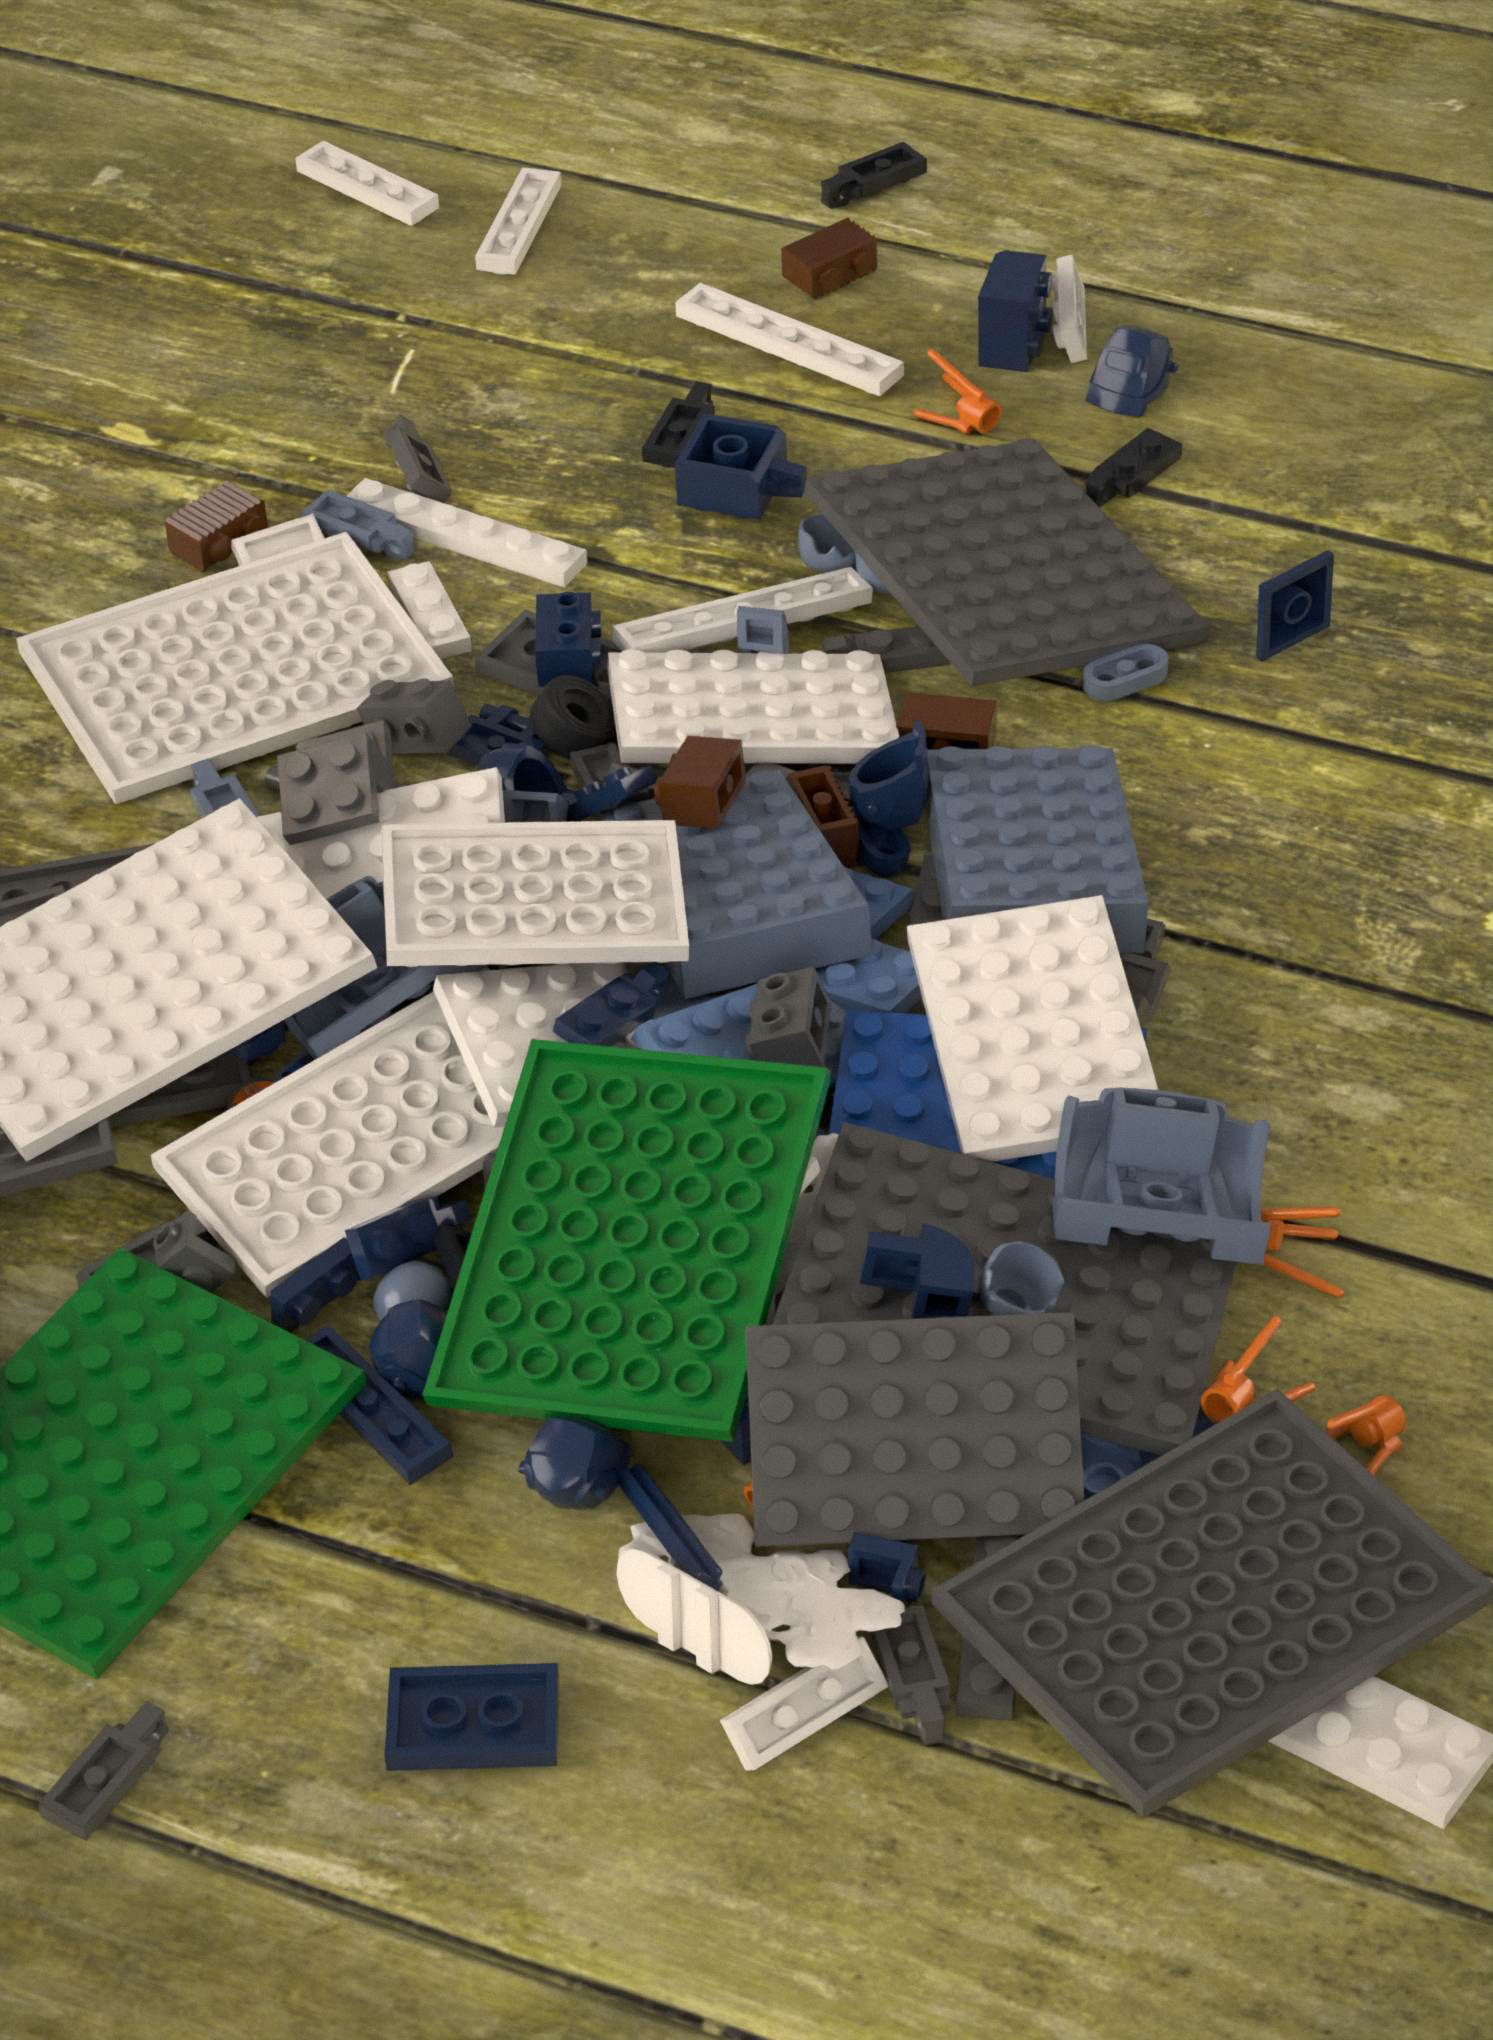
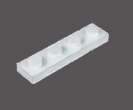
[295,141,439,226]
[475,167,562,275]

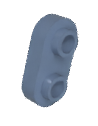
[1083,644,1169,702]

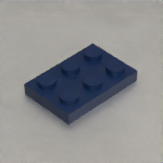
[384,1663,560,1771]

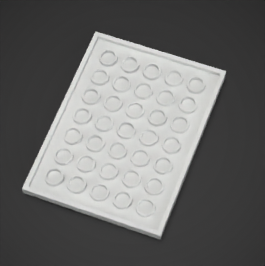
[17,532,454,804]
[0,798,377,1162]

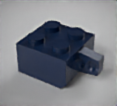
[978,250,1053,372]
[675,413,807,520]

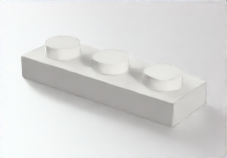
[1052,254,1087,364]
[387,561,472,659]
[720,1636,888,1771]

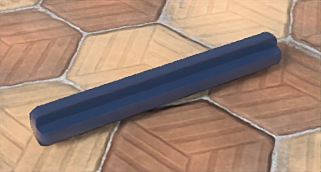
[619,1463,723,1591]

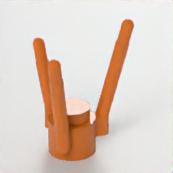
[913,349,1002,435]
[1261,1207,1344,1298]
[1201,1316,1316,1424]
[1325,1394,1406,1476]

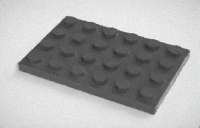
[745,1312,1084,1548]

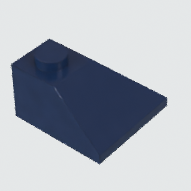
[1256,550,1334,661]

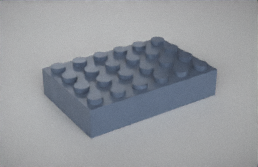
[924,745,1148,953]
[599,770,873,999]

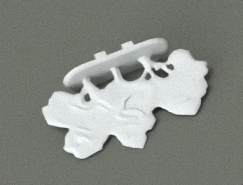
[616,1513,905,1685]

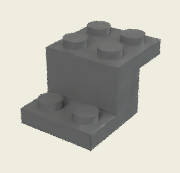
[277,720,395,845]

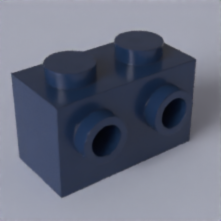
[535,592,602,687]

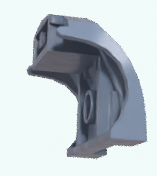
[283,875,488,1060]
[1053,1087,1271,1265]

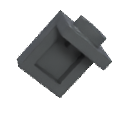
[153,1210,236,1293]

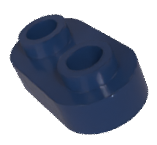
[851,806,911,877]

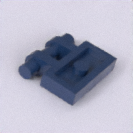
[447,704,549,766]

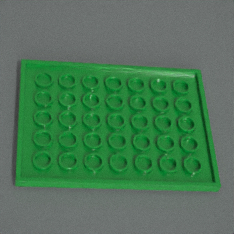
[423,1039,831,1442]
[0,1247,367,1679]

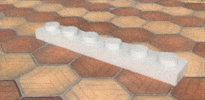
[675,283,904,396]
[347,478,587,588]
[612,567,873,653]

